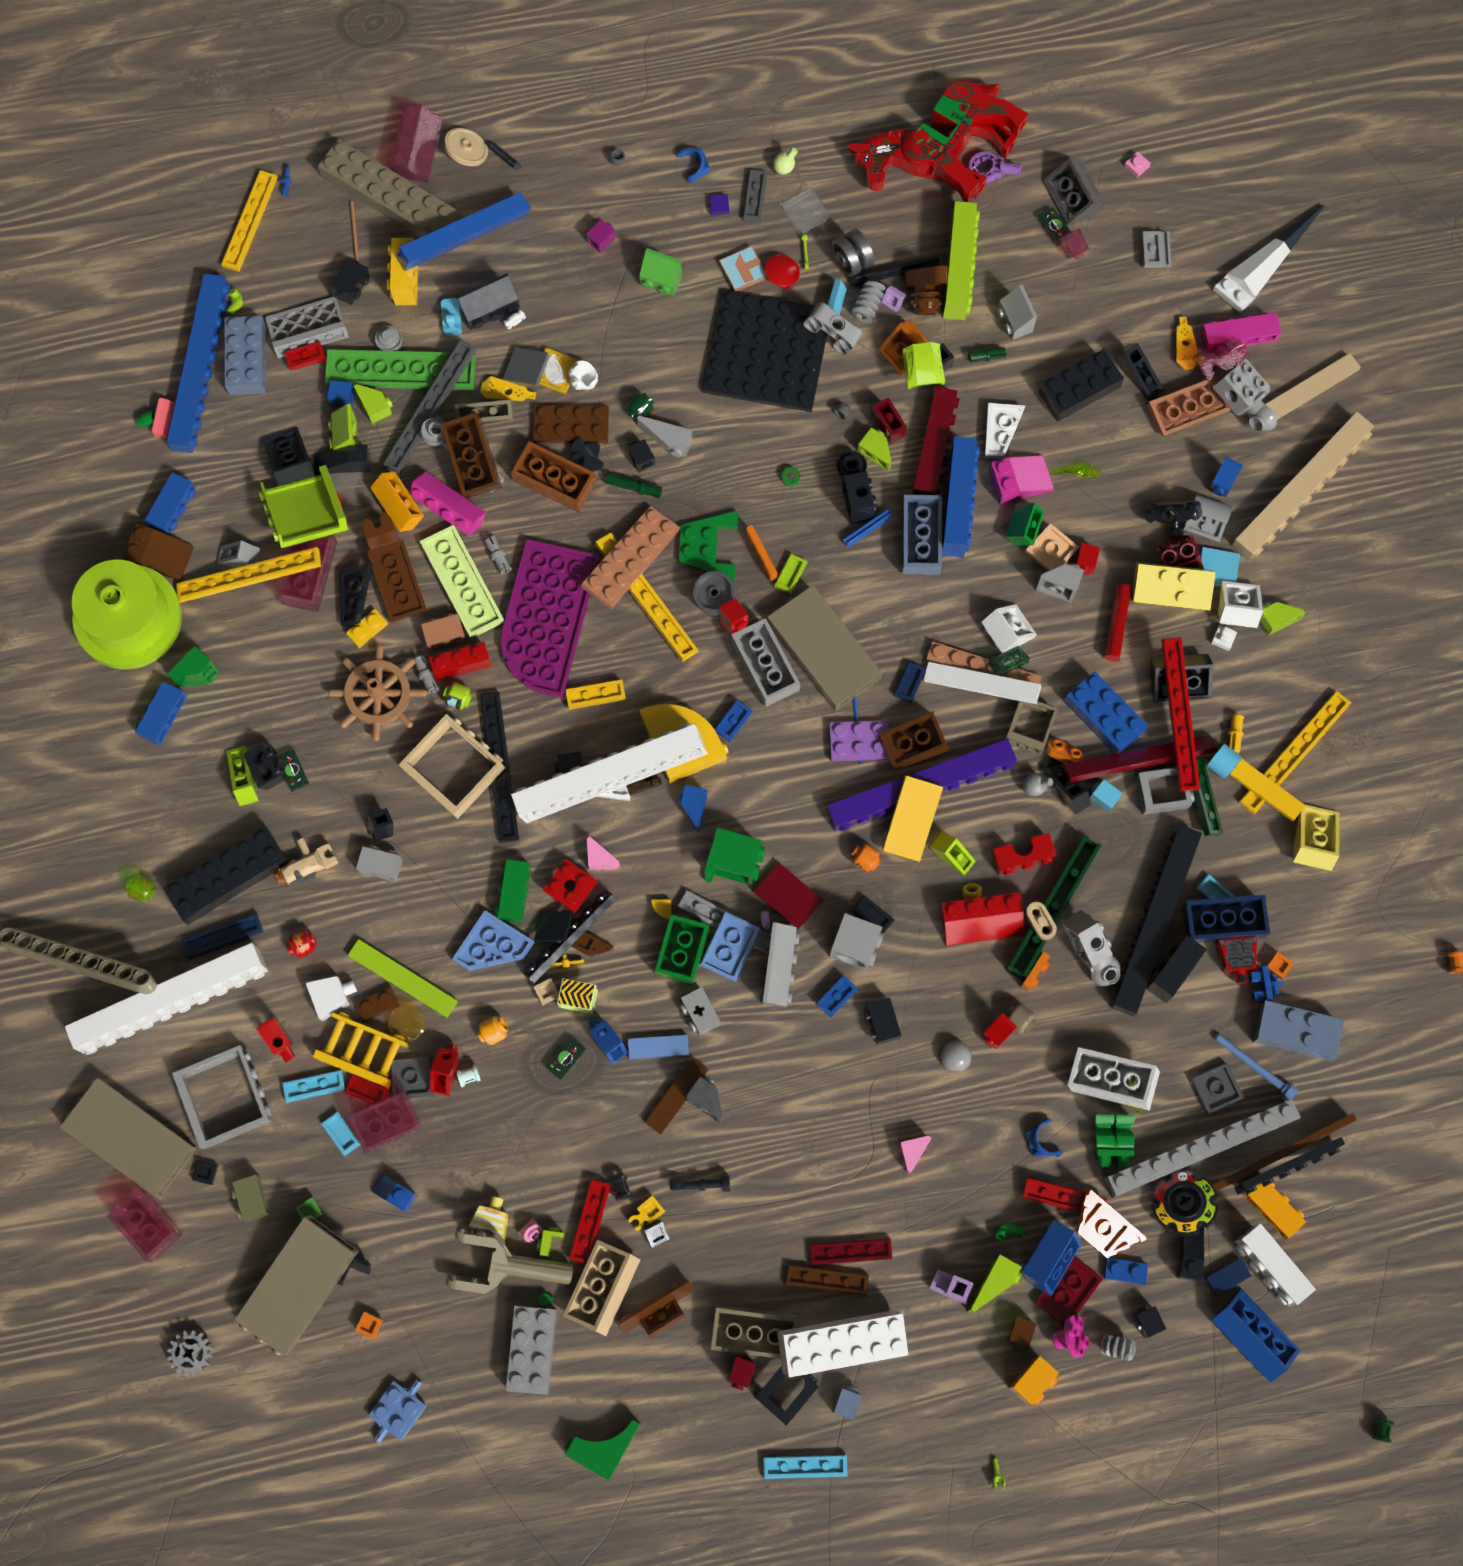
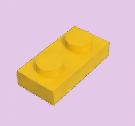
[346,609,388,648]

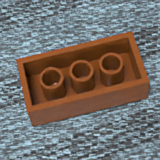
[511,441,597,513]

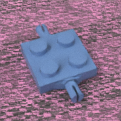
[368,1379,427,1443]

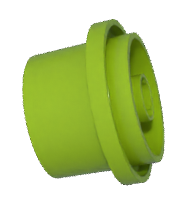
[72,560,182,669]

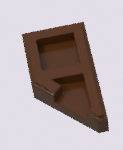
[572,932,614,957]

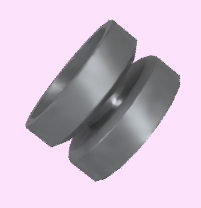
[832,228,875,277]
[693,571,738,617]

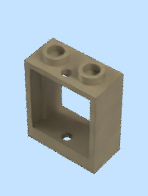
[1006,701,1058,756]

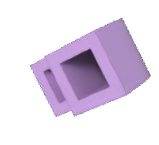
[930,1269,975,1304]

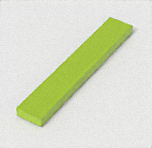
[347,939,458,1018]

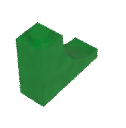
[564,1419,640,1481]

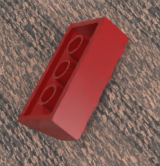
[940,893,1024,946]

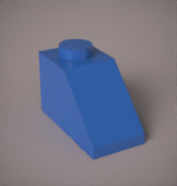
[1209,456,1243,497]
[678,785,708,831]
[372,1175,417,1213]

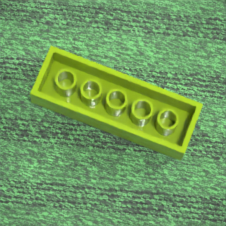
[943,201,980,320]

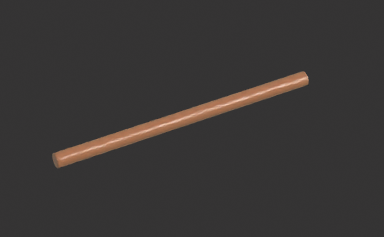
[350,201,359,262]

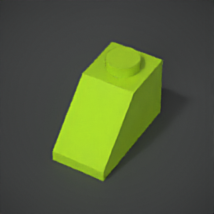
[354,384,393,424]
[858,428,891,472]
[1260,602,1305,636]
[930,832,976,876]

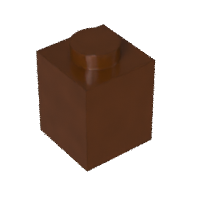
[1007,1316,1037,1350]

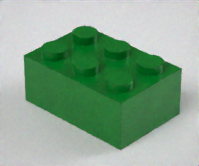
[655,915,709,986]

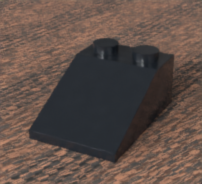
[262,428,315,486]

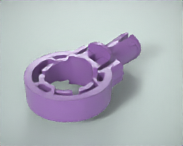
[969,151,1021,183]

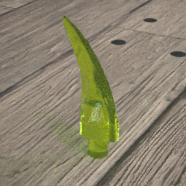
[1049,464,1101,478]

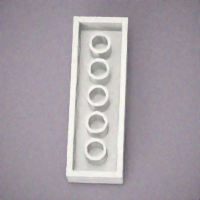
[777,1310,908,1377]

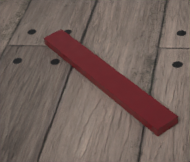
[1063,735,1217,782]

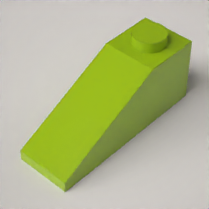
[226,746,259,806]

